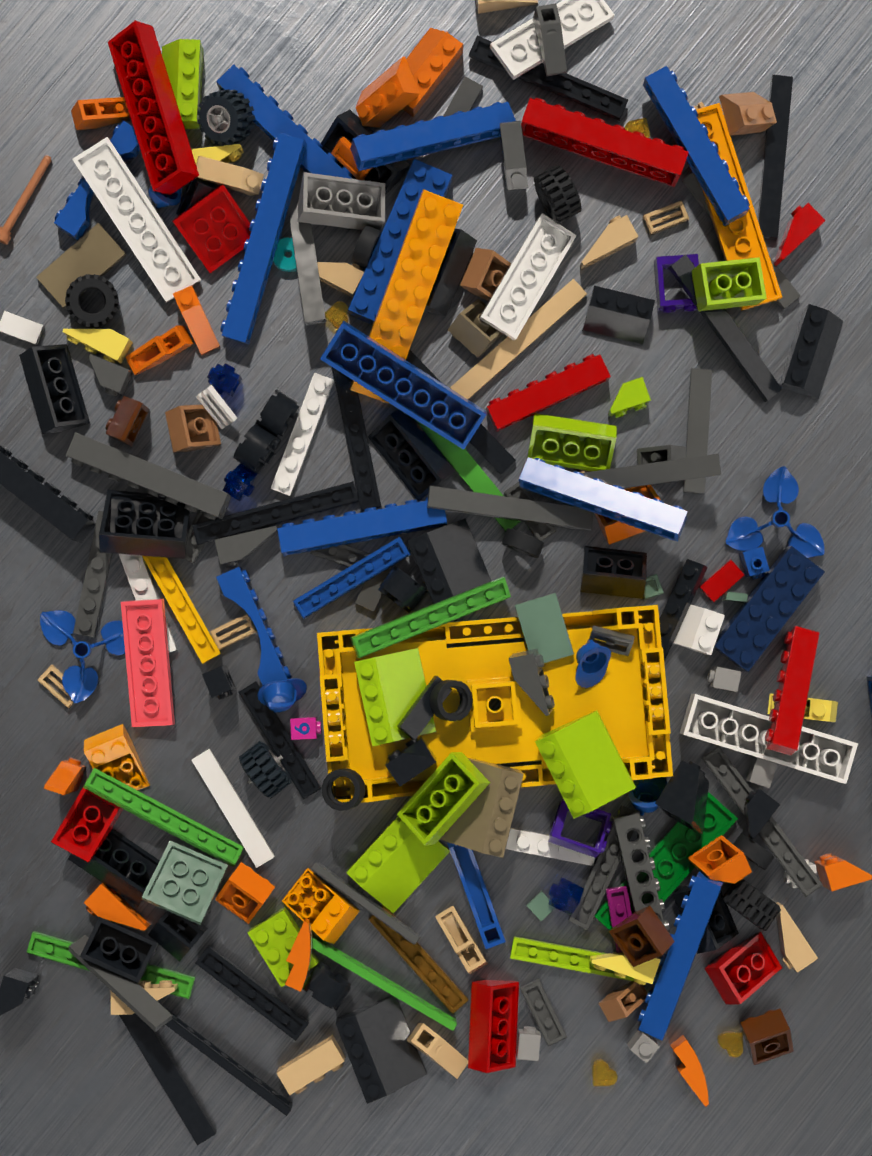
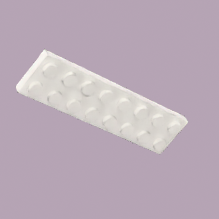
[72,137,201,303]

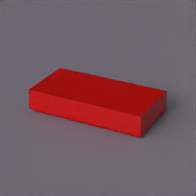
[699,560,745,603]

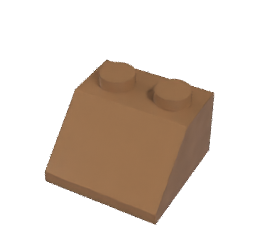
[719,92,777,136]
[460,248,511,301]
[165,405,221,453]

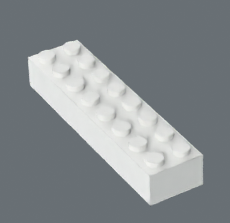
[679,693,858,784]

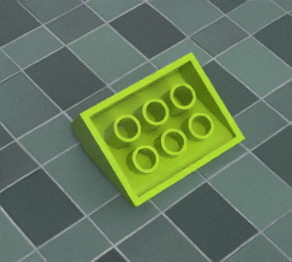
[354,648,436,746]
[535,710,636,819]
[346,815,450,913]

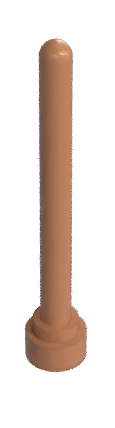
[0,155,51,245]

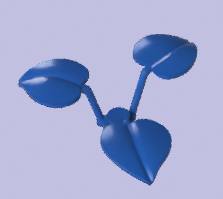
[725,466,825,558]
[40,610,125,703]

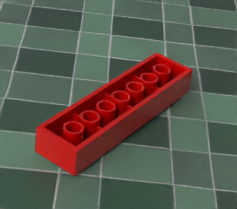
[108,20,199,195]
[521,98,689,187]

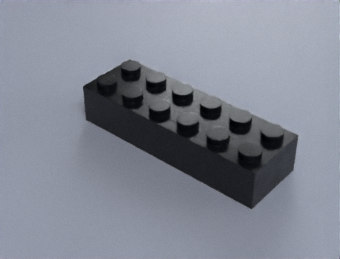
[0,445,96,543]

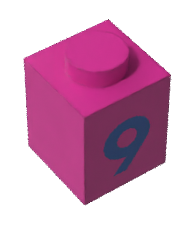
[290,717,322,740]

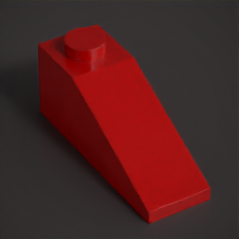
[773,202,826,266]

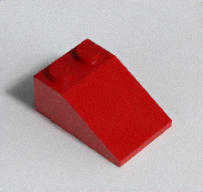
[51,788,123,863]
[704,932,782,1005]

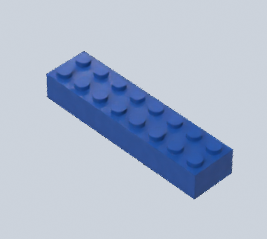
[348,159,452,325]
[320,321,487,450]

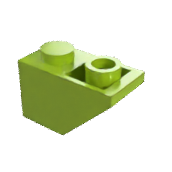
[608,377,651,418]

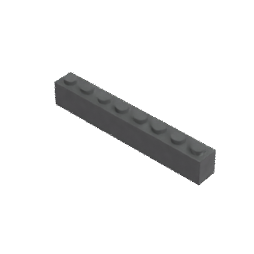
[66,432,232,521]

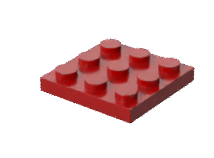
[172,184,251,273]

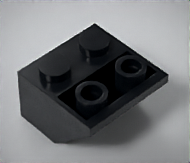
[148,911,208,962]

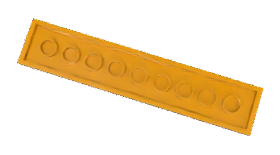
[696,103,782,311]
[350,189,463,404]

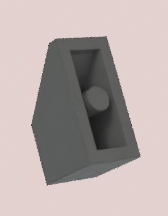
[89,354,133,397]
[637,445,686,465]

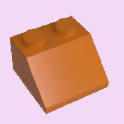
[688,835,752,884]
[814,854,872,891]
[215,862,275,924]

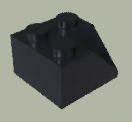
[385,737,436,787]

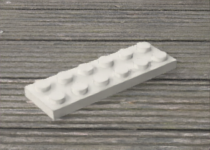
[490,0,615,80]
[479,213,577,340]

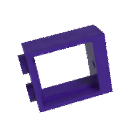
[654,254,699,313]
[548,798,612,858]

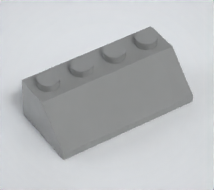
[298,172,385,230]

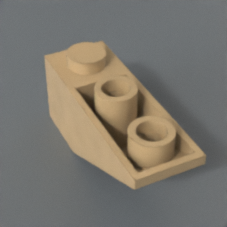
[111,980,178,1015]
[406,1023,468,1079]

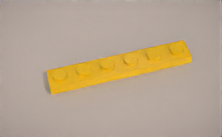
[142,556,221,664]

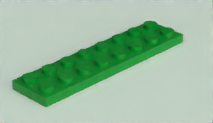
[594,792,738,930]

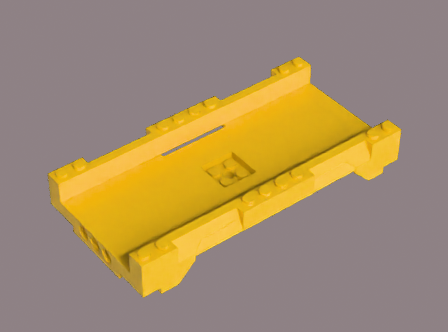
[317,605,673,803]

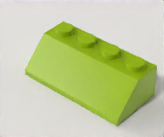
[162,39,204,129]
[527,413,617,471]

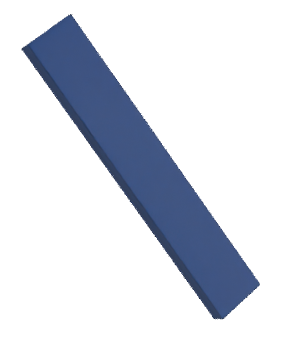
[293,537,411,619]

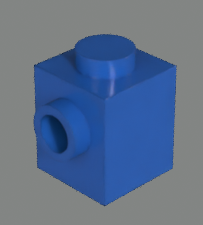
[739,547,770,580]

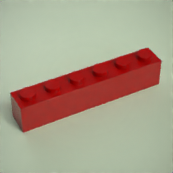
[486,354,611,432]
[765,626,820,756]

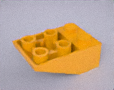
[84,724,150,791]
[282,868,360,944]

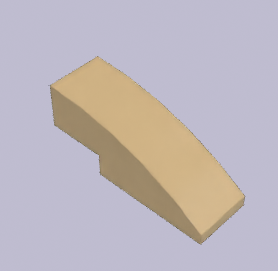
[435,906,488,975]

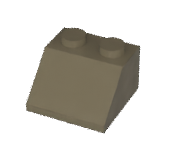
[448,299,503,357]

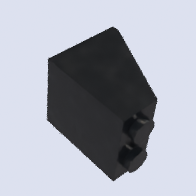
[655,760,709,835]

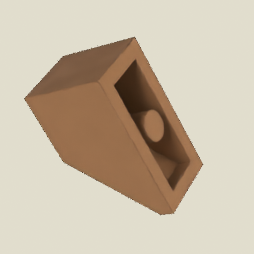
[599,981,647,1022]

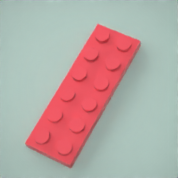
[121,599,175,727]

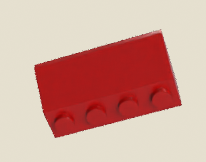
[468,980,519,1073]

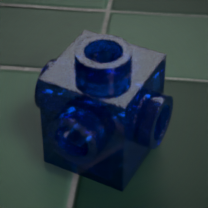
[207,364,242,397]
[223,463,257,502]
[548,877,584,915]

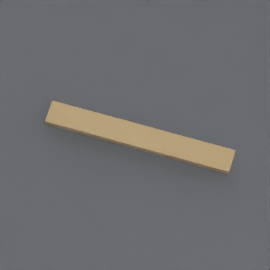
[450,279,587,400]

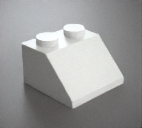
[673,605,725,655]

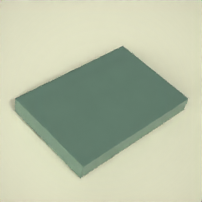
[514,593,574,663]

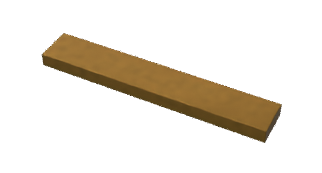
[368,905,468,1014]

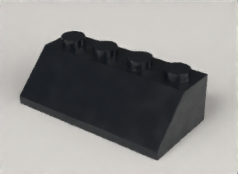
[321,109,410,195]
[424,229,477,316]
[779,304,843,400]
[19,344,90,434]
[368,409,456,502]
[68,828,160,907]

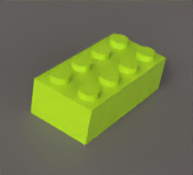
[397,752,490,845]

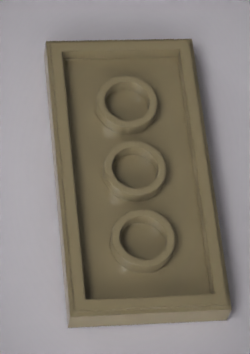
[36,223,126,309]

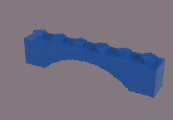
[54,120,141,241]
[216,567,292,686]
[447,842,506,949]

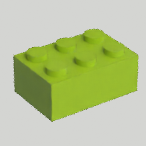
[691,257,767,312]
[248,906,319,987]

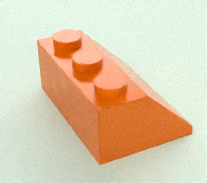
[356,57,420,128]
[595,485,660,545]

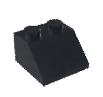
[0,968,40,1016]

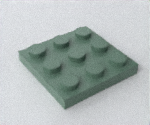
[142,841,228,925]

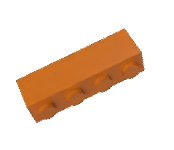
[403,28,463,117]

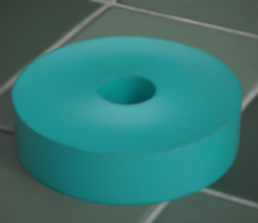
[273,237,297,272]

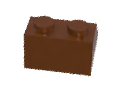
[105,396,150,447]
[609,906,675,967]
[740,1009,794,1065]

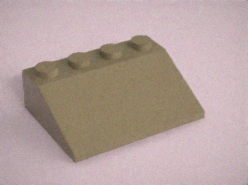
[440,758,524,858]

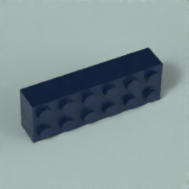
[714,546,825,672]

